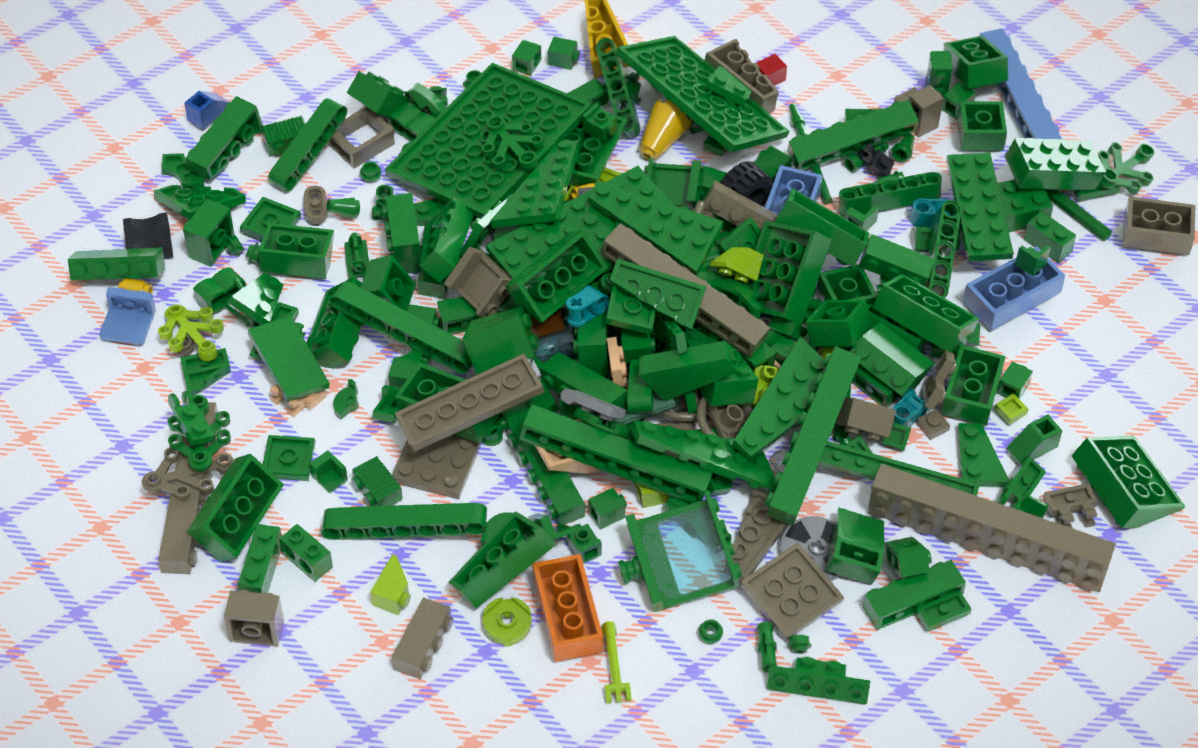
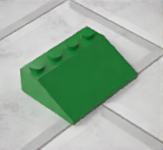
[564,115,628,186]
[743,221,832,326]
[1071,435,1186,529]

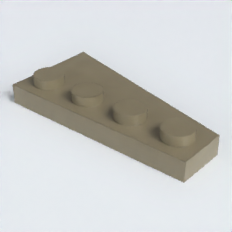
[724,489,789,581]

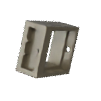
[328,106,395,169]

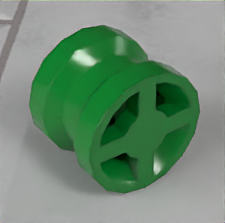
[482,419,503,446]
[618,556,643,585]

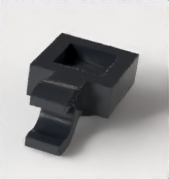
[857,143,895,177]

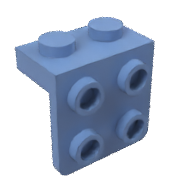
[99,287,156,345]

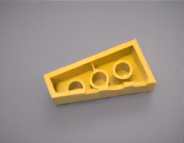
[584,0,630,79]

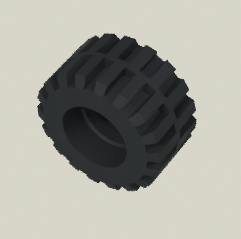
[720,161,773,207]

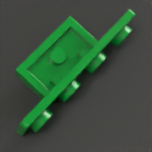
[767,656,871,704]

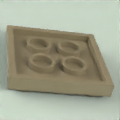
[392,434,482,500]
[740,542,845,641]

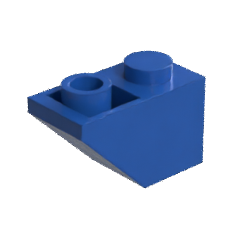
[184,90,230,130]

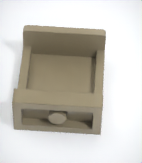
[444,247,512,317]

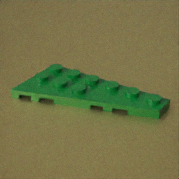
[732,336,826,461]

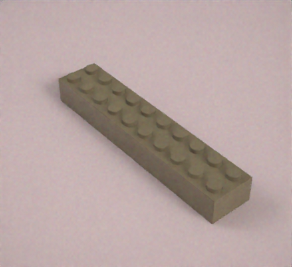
[867,464,1116,593]

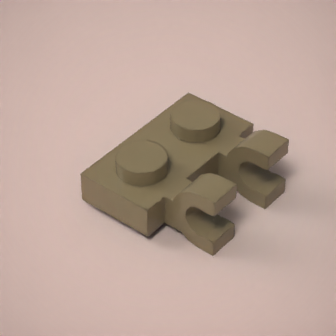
[1042,483,1098,528]

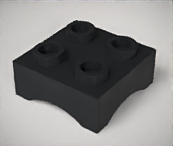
[122,212,173,258]

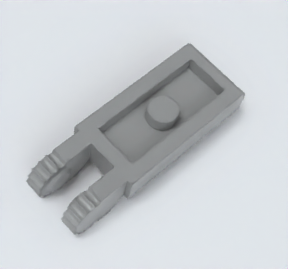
[560,388,626,421]

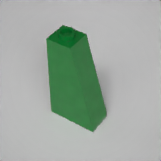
[639,341,739,401]

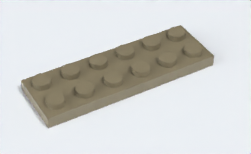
[395,354,545,452]

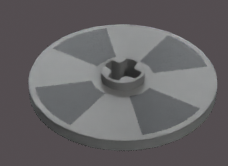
[780,516,841,581]

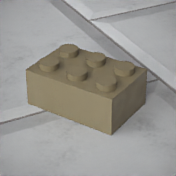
[1122,196,1196,255]

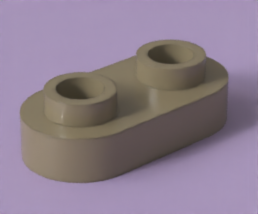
[304,185,328,224]

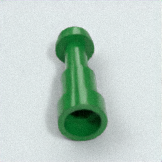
[844,142,889,173]

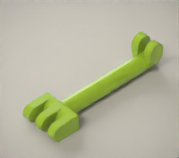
[601,621,632,704]

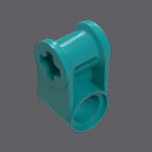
[910,198,951,226]
[566,286,609,327]
[893,389,930,427]

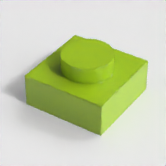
[995,393,1029,425]

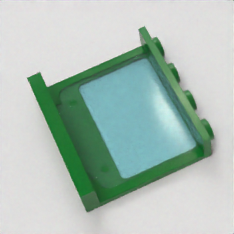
[625,491,742,612]

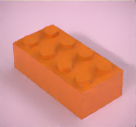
[532,554,603,662]

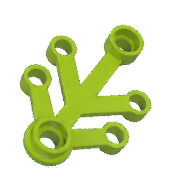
[158,304,224,361]

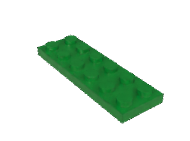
[946,152,1014,261]

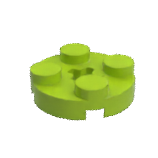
[482,597,532,647]

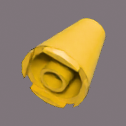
[639,99,692,160]

